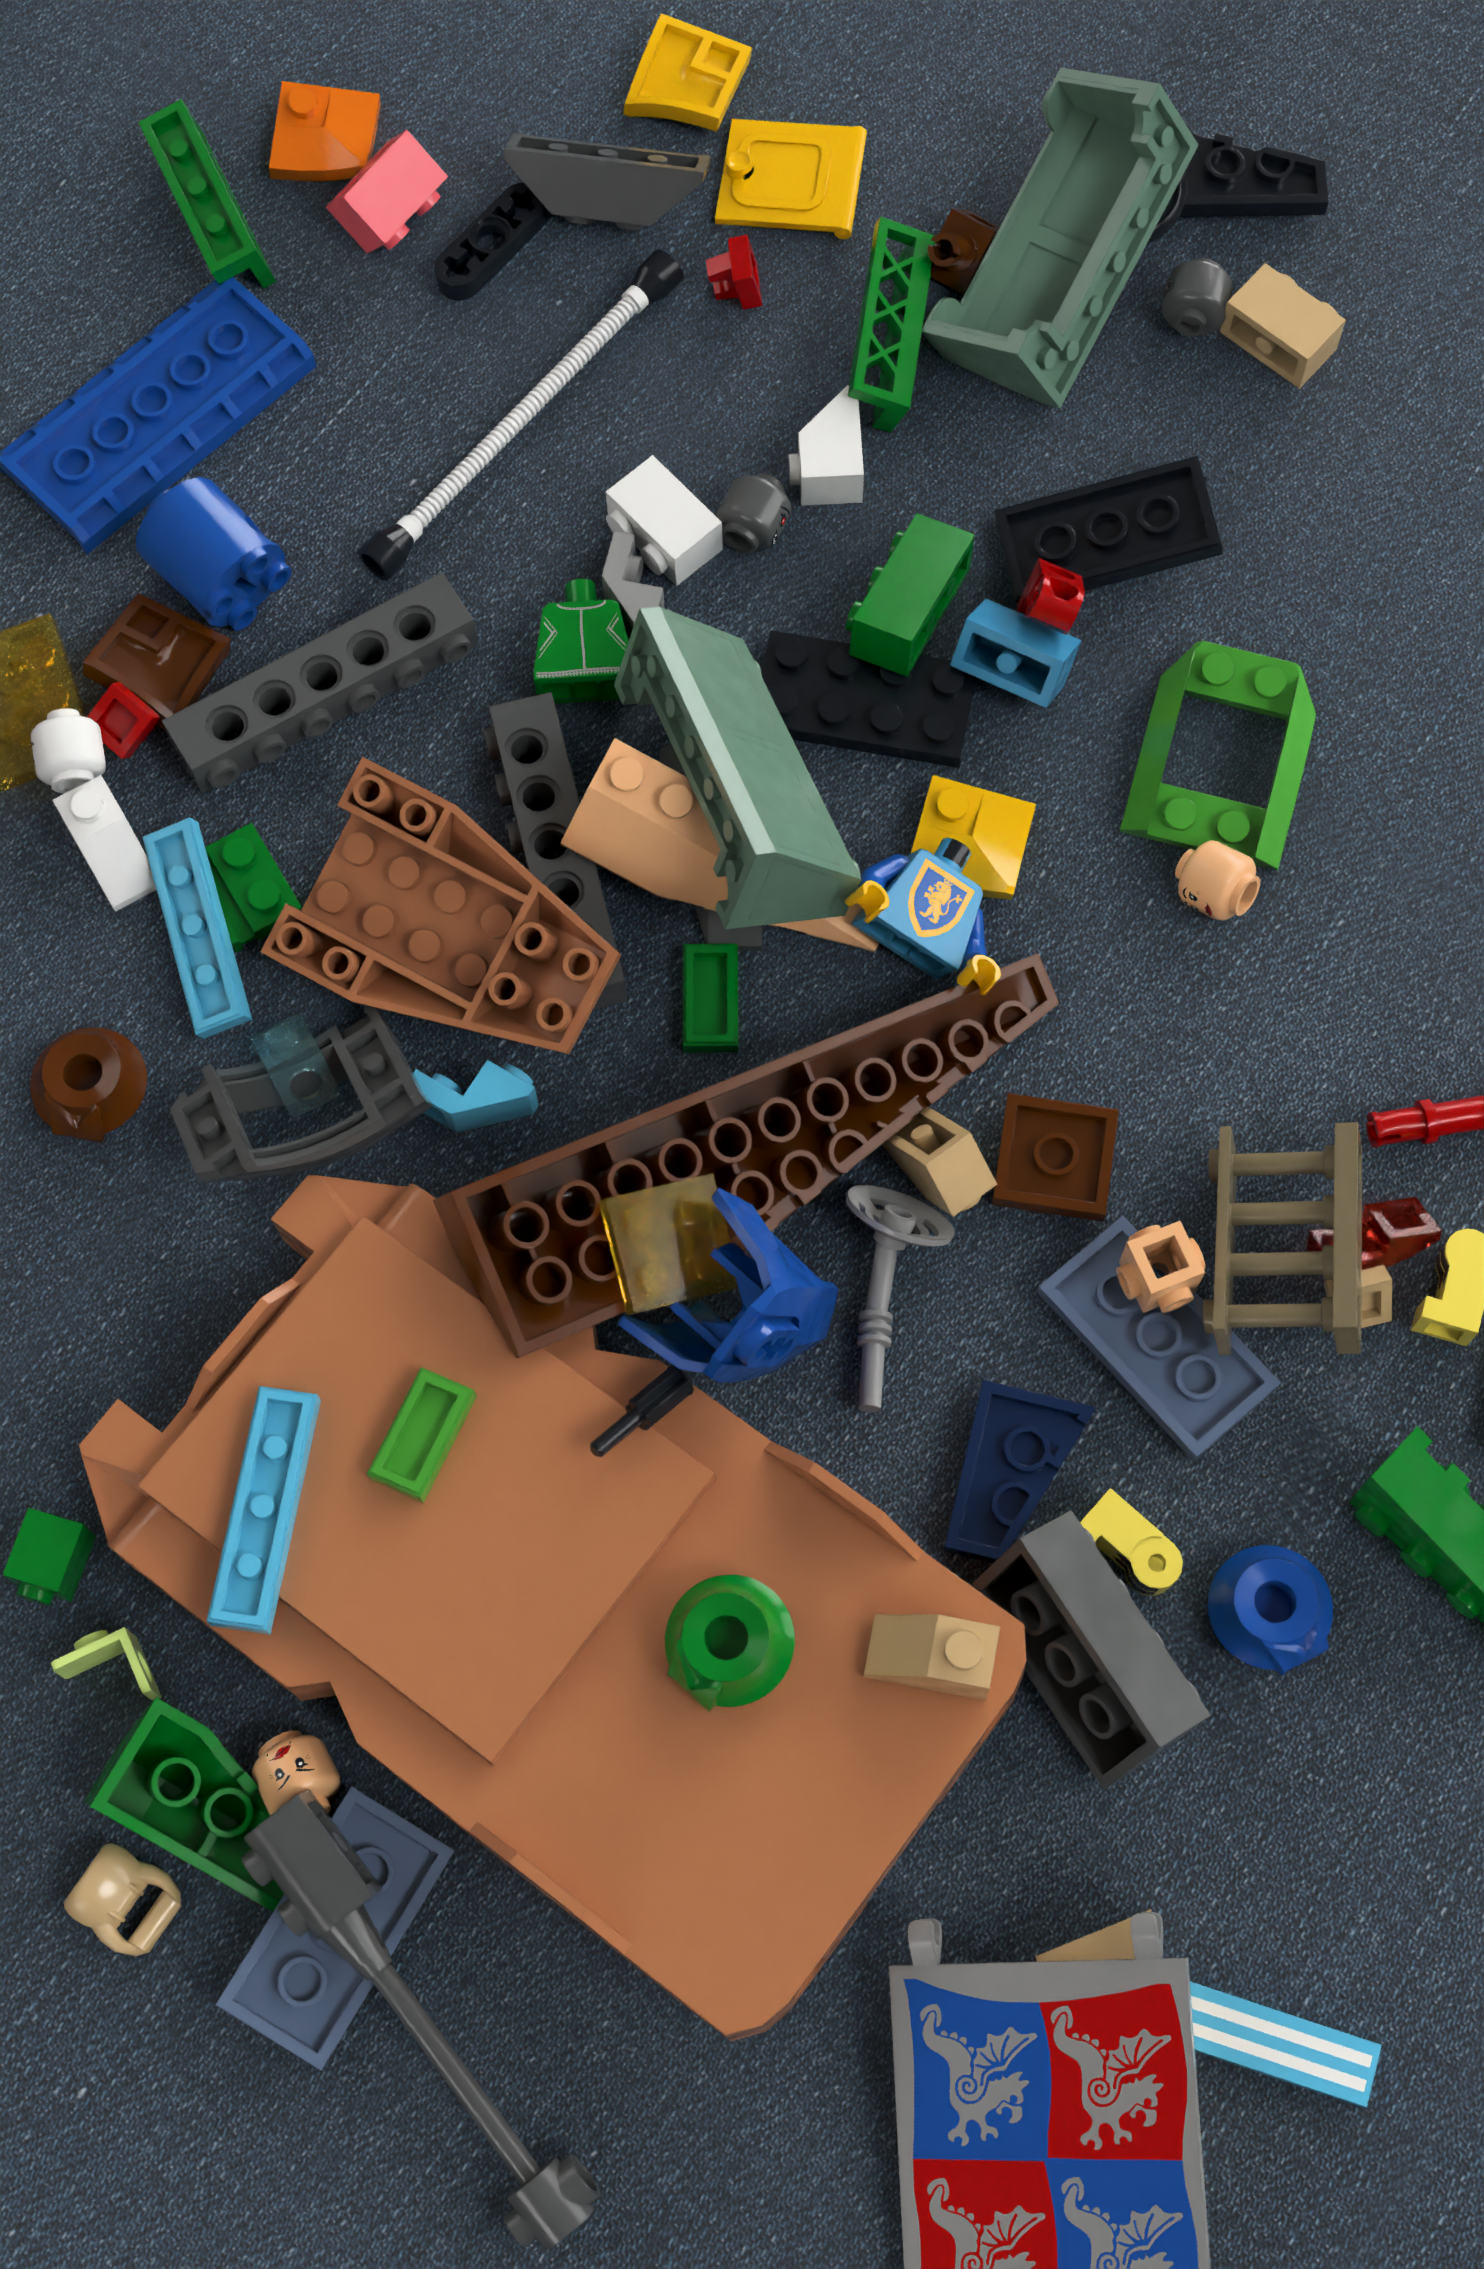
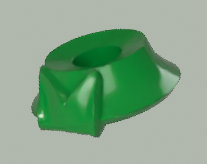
[665,1575,795,1711]

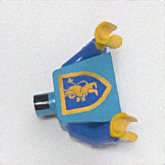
[845,838,1001,996]

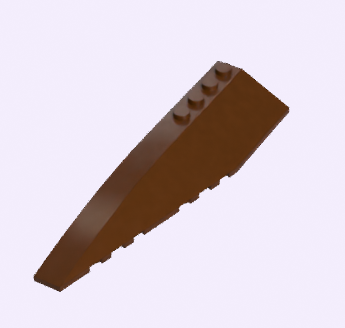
[433,953,1059,1358]

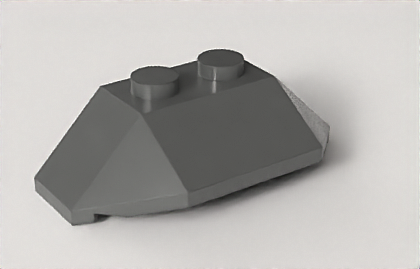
[504,133,711,230]

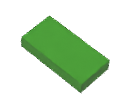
[367,1367,477,1503]

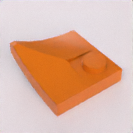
[269,81,381,181]

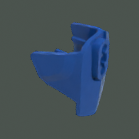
[617,1188,838,1383]

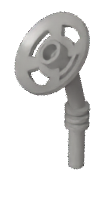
[846,1185,955,1412]

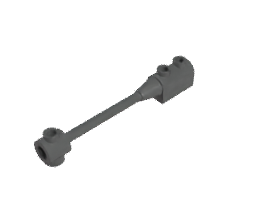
[241,1790,601,2251]

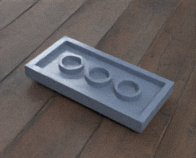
[1037,1215,1281,1462]
[216,1786,455,2071]

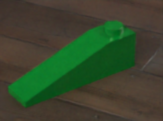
[84,1697,284,1912]

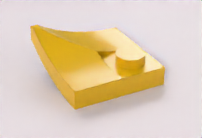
[623,13,752,132]
[910,775,1036,900]

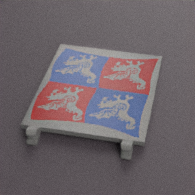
[889,1912,1211,2269]

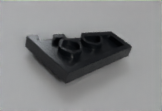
[1180,125,1329,217]

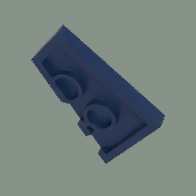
[943,1380,1096,1563]

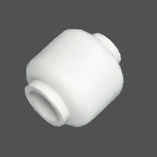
[31,708,106,793]

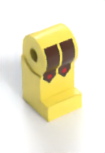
[1411,1229,1484,1347]
[1080,1488,1183,1596]

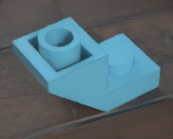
[413,1060,539,1133]

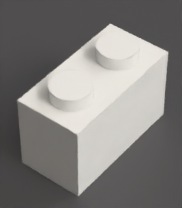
[606,455,723,586]

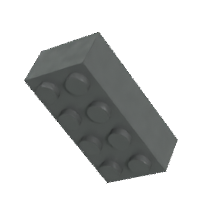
[971,1510,1211,1790]

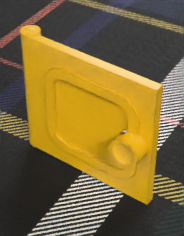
[715,119,867,239]

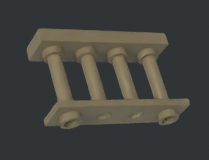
[1203,1122,1362,1356]

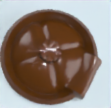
[30,1027,147,1143]

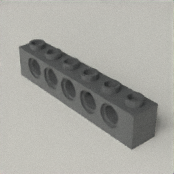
[162,572,479,794]
[483,692,628,1010]

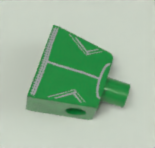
[533,579,628,704]

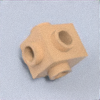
[1116,1221,1205,1313]

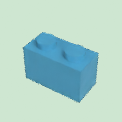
[950,598,1082,708]

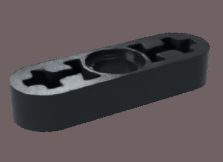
[435,182,547,301]

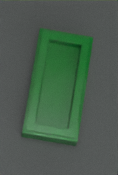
[683,943,738,1053]

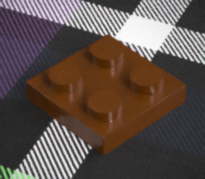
[992,1093,1119,1222]

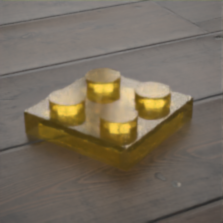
[598,1173,738,1316]

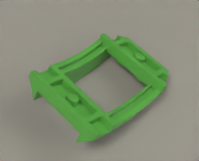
[1119,641,1316,871]

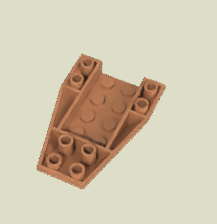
[260,757,621,1054]

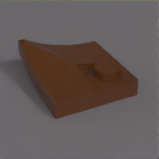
[83,593,231,732]

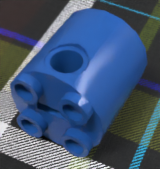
[136,477,292,631]

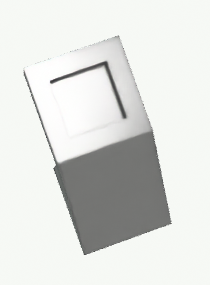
[602,531,672,638]

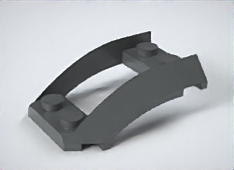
[170,1006,433,1184]

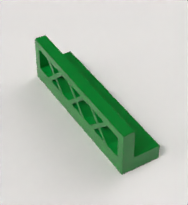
[138,98,277,289]
[847,216,935,433]

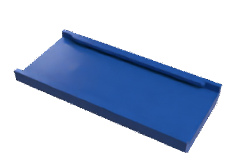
[0,277,317,554]

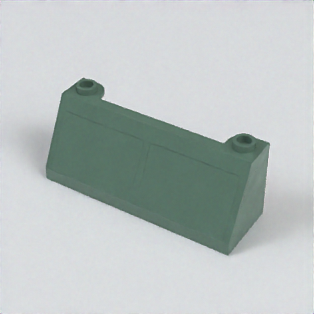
[922,68,1198,408]
[614,607,861,930]

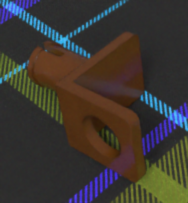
[928,208,1000,293]

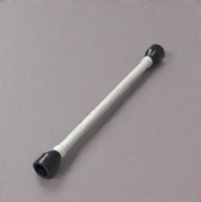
[358,249,684,581]

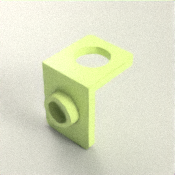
[51,1627,161,1700]

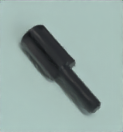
[590,1365,694,1457]

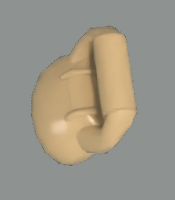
[64,1843,182,1957]

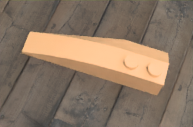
[560,738,879,952]

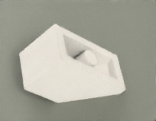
[789,386,864,506]
[53,775,156,912]

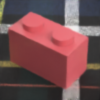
[326,130,448,253]

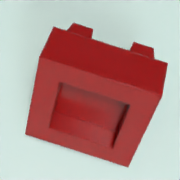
[706,235,763,310]
[87,682,160,759]

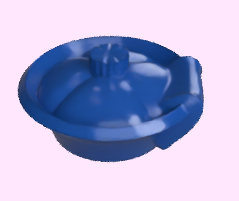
[1208,1545,1333,1675]

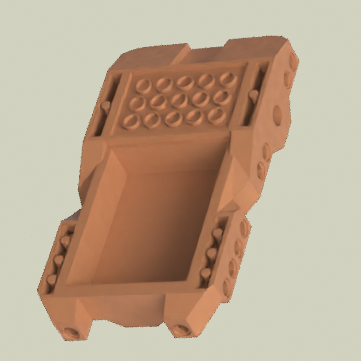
[79,1175,1027,2041]

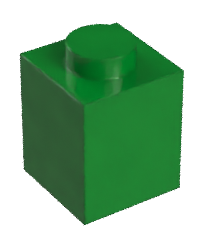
[2,1508,96,1606]

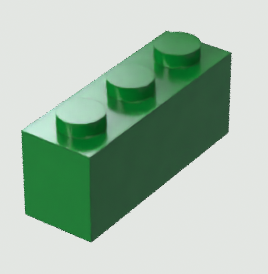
[845,513,975,677]

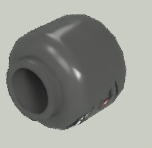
[1161,258,1233,337]
[715,473,792,554]

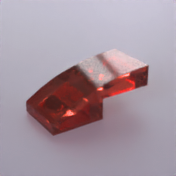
[1306,1197,1442,1270]

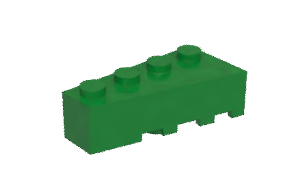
[1349,1426,1484,1624]

